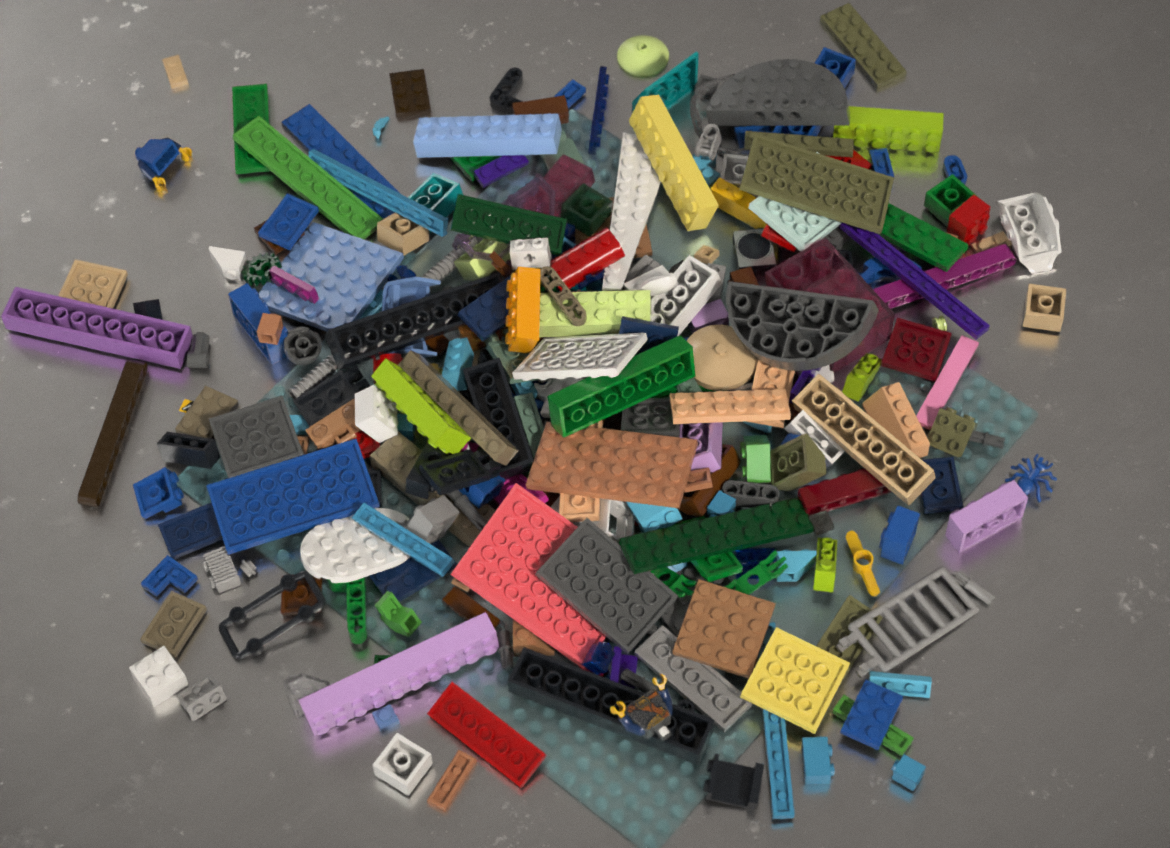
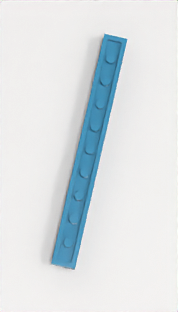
[309,149,448,237]
[757,622,795,819]

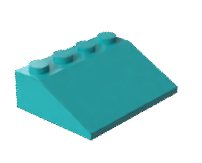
[632,52,699,113]

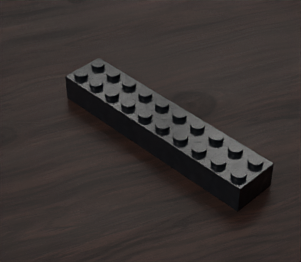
[324,272,502,370]
[507,647,715,765]

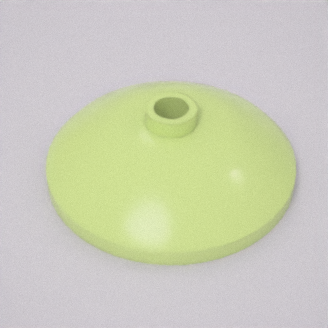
[617,35,669,78]

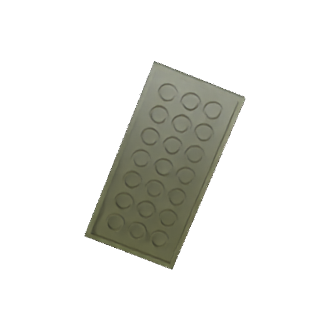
[739,134,894,234]

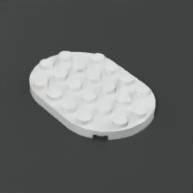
[300,508,410,583]

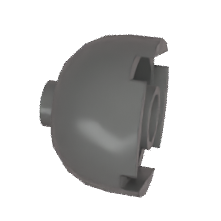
[284,327,322,366]

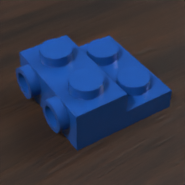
[133,467,184,519]

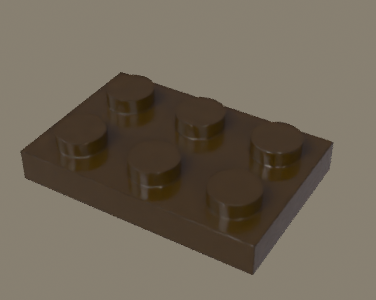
[389,69,431,118]

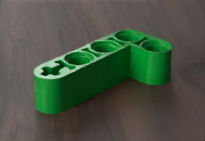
[327,577,367,644]

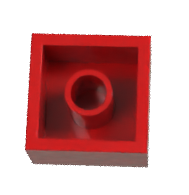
[947,194,991,245]

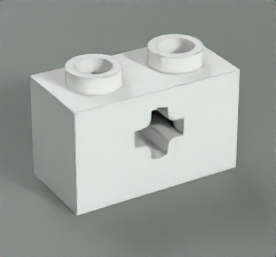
[510,238,551,270]

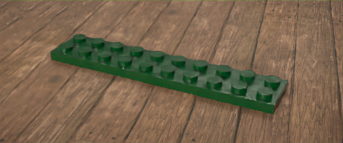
[619,497,815,574]

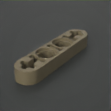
[540,266,587,326]

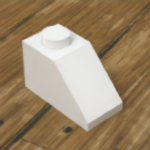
[209,246,247,280]

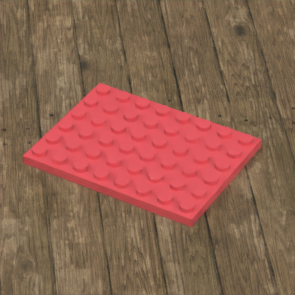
[451,483,606,669]

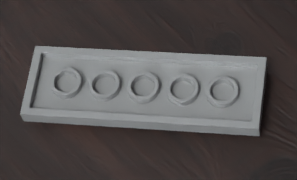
[634,625,752,733]

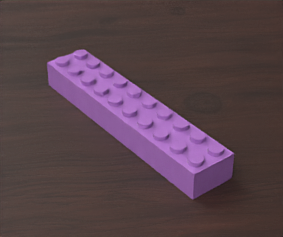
[1,287,193,369]

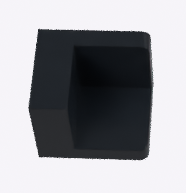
[133,299,163,320]

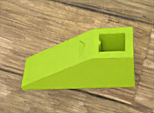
[842,353,882,402]
[813,537,838,592]

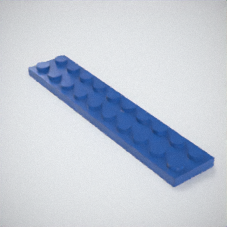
[282,104,401,219]

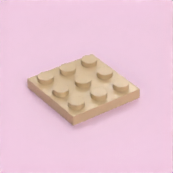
[58,259,128,309]

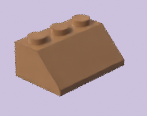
[513,619,554,657]

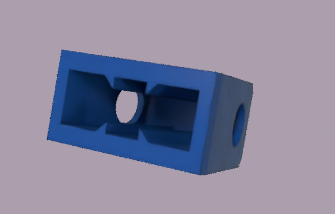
[459,476,505,508]

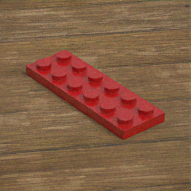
[427,682,547,788]

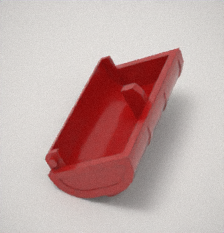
[550,227,625,291]

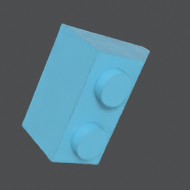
[626,502,682,533]

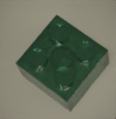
[561,183,613,237]

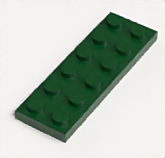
[450,194,567,255]

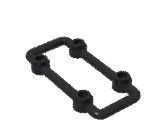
[219,570,326,660]

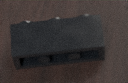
[157,431,221,469]

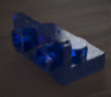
[735,548,777,579]

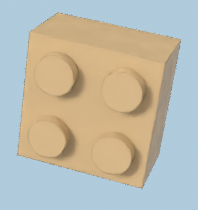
[377,213,429,256]
[1023,284,1066,332]

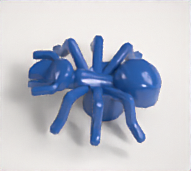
[1005,454,1057,503]

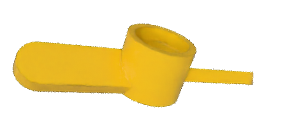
[846,531,880,597]

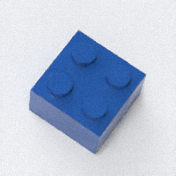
[879,505,920,565]

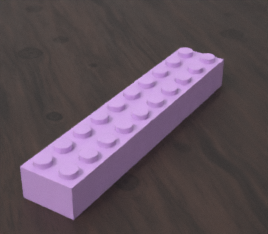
[298,612,499,736]

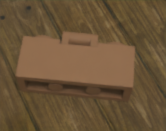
[305,399,362,450]

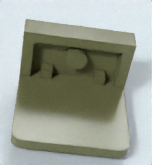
[927,407,978,457]

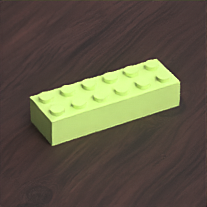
[539,290,651,337]

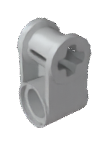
[695,124,722,161]

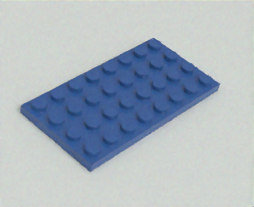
[206,439,380,555]

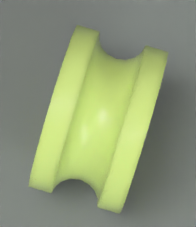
[932,315,947,331]

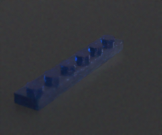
[588,66,610,155]

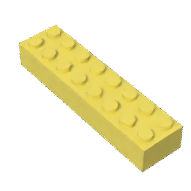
[629,95,719,231]

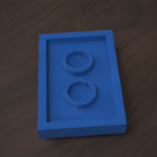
[258,193,319,250]
[840,680,903,750]

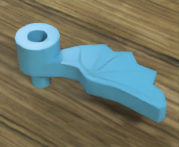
[372,116,389,139]

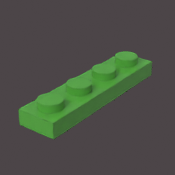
[832,695,914,756]

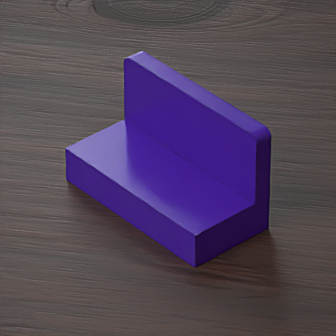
[610,646,638,689]

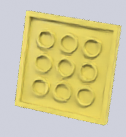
[740,627,850,734]

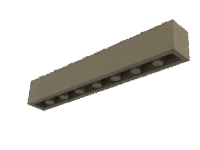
[398,350,518,465]

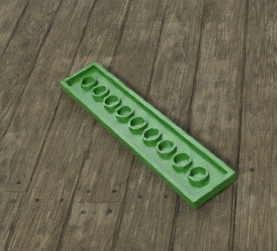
[233,116,383,239]

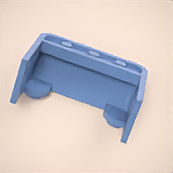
[382,276,441,358]

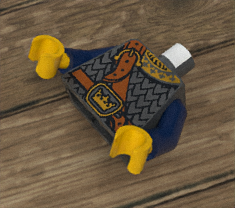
[610,674,673,741]

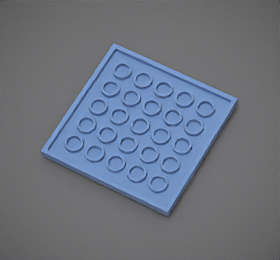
[258,222,404,332]

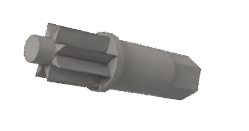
[952,570,996,605]

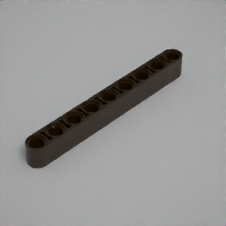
[77,359,148,507]

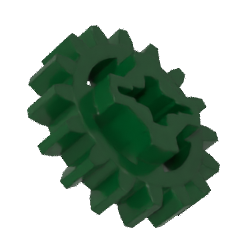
[241,252,282,287]

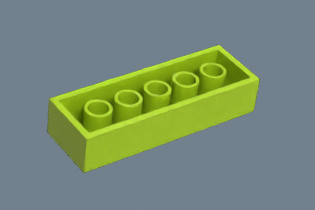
[833,106,944,152]
[371,359,471,454]

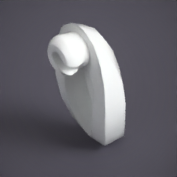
[637,273,677,296]

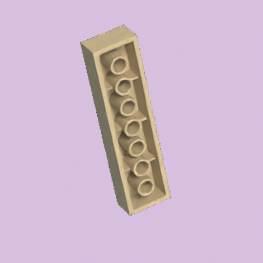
[792,374,936,506]

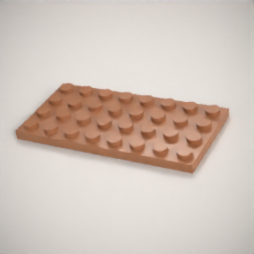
[526,422,698,508]

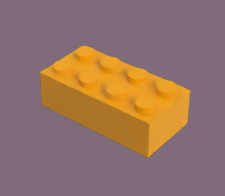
[505,266,540,354]

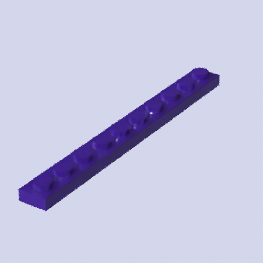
[840,222,990,340]

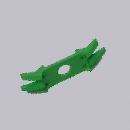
[724,550,788,595]
[650,567,697,597]

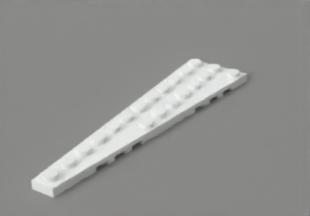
[602,133,662,291]

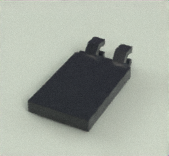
[293,365,370,427]
[419,449,501,496]

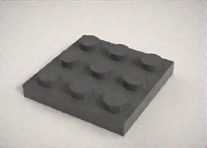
[621,397,680,437]

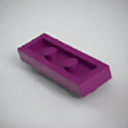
[269,266,319,304]

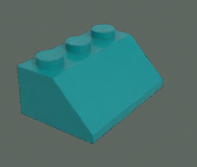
[408,173,463,233]

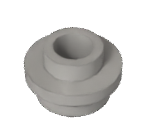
[239,559,257,577]

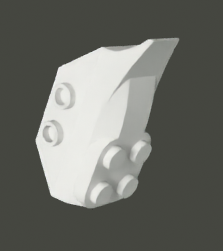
[995,192,1061,274]

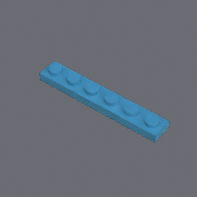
[352,503,455,577]

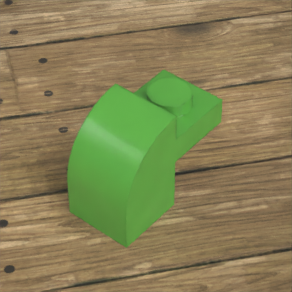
[375,591,422,637]

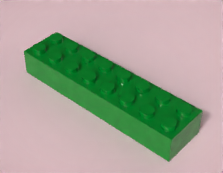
[547,335,696,438]

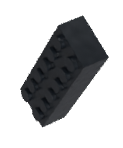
[463,357,534,479]

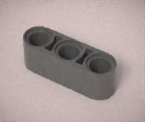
[722,480,779,508]

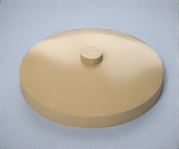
[687,325,758,391]

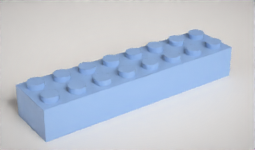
[413,114,562,158]

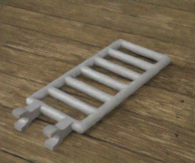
[836,566,979,679]

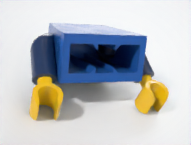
[135,138,192,192]

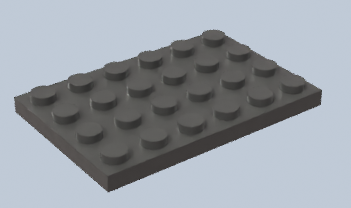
[535,518,678,655]

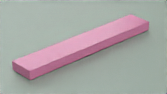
[916,335,979,430]

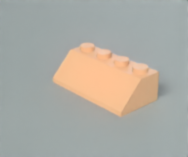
[862,382,930,458]

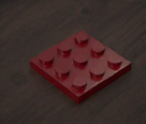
[881,317,952,382]

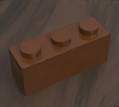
[512,95,569,125]

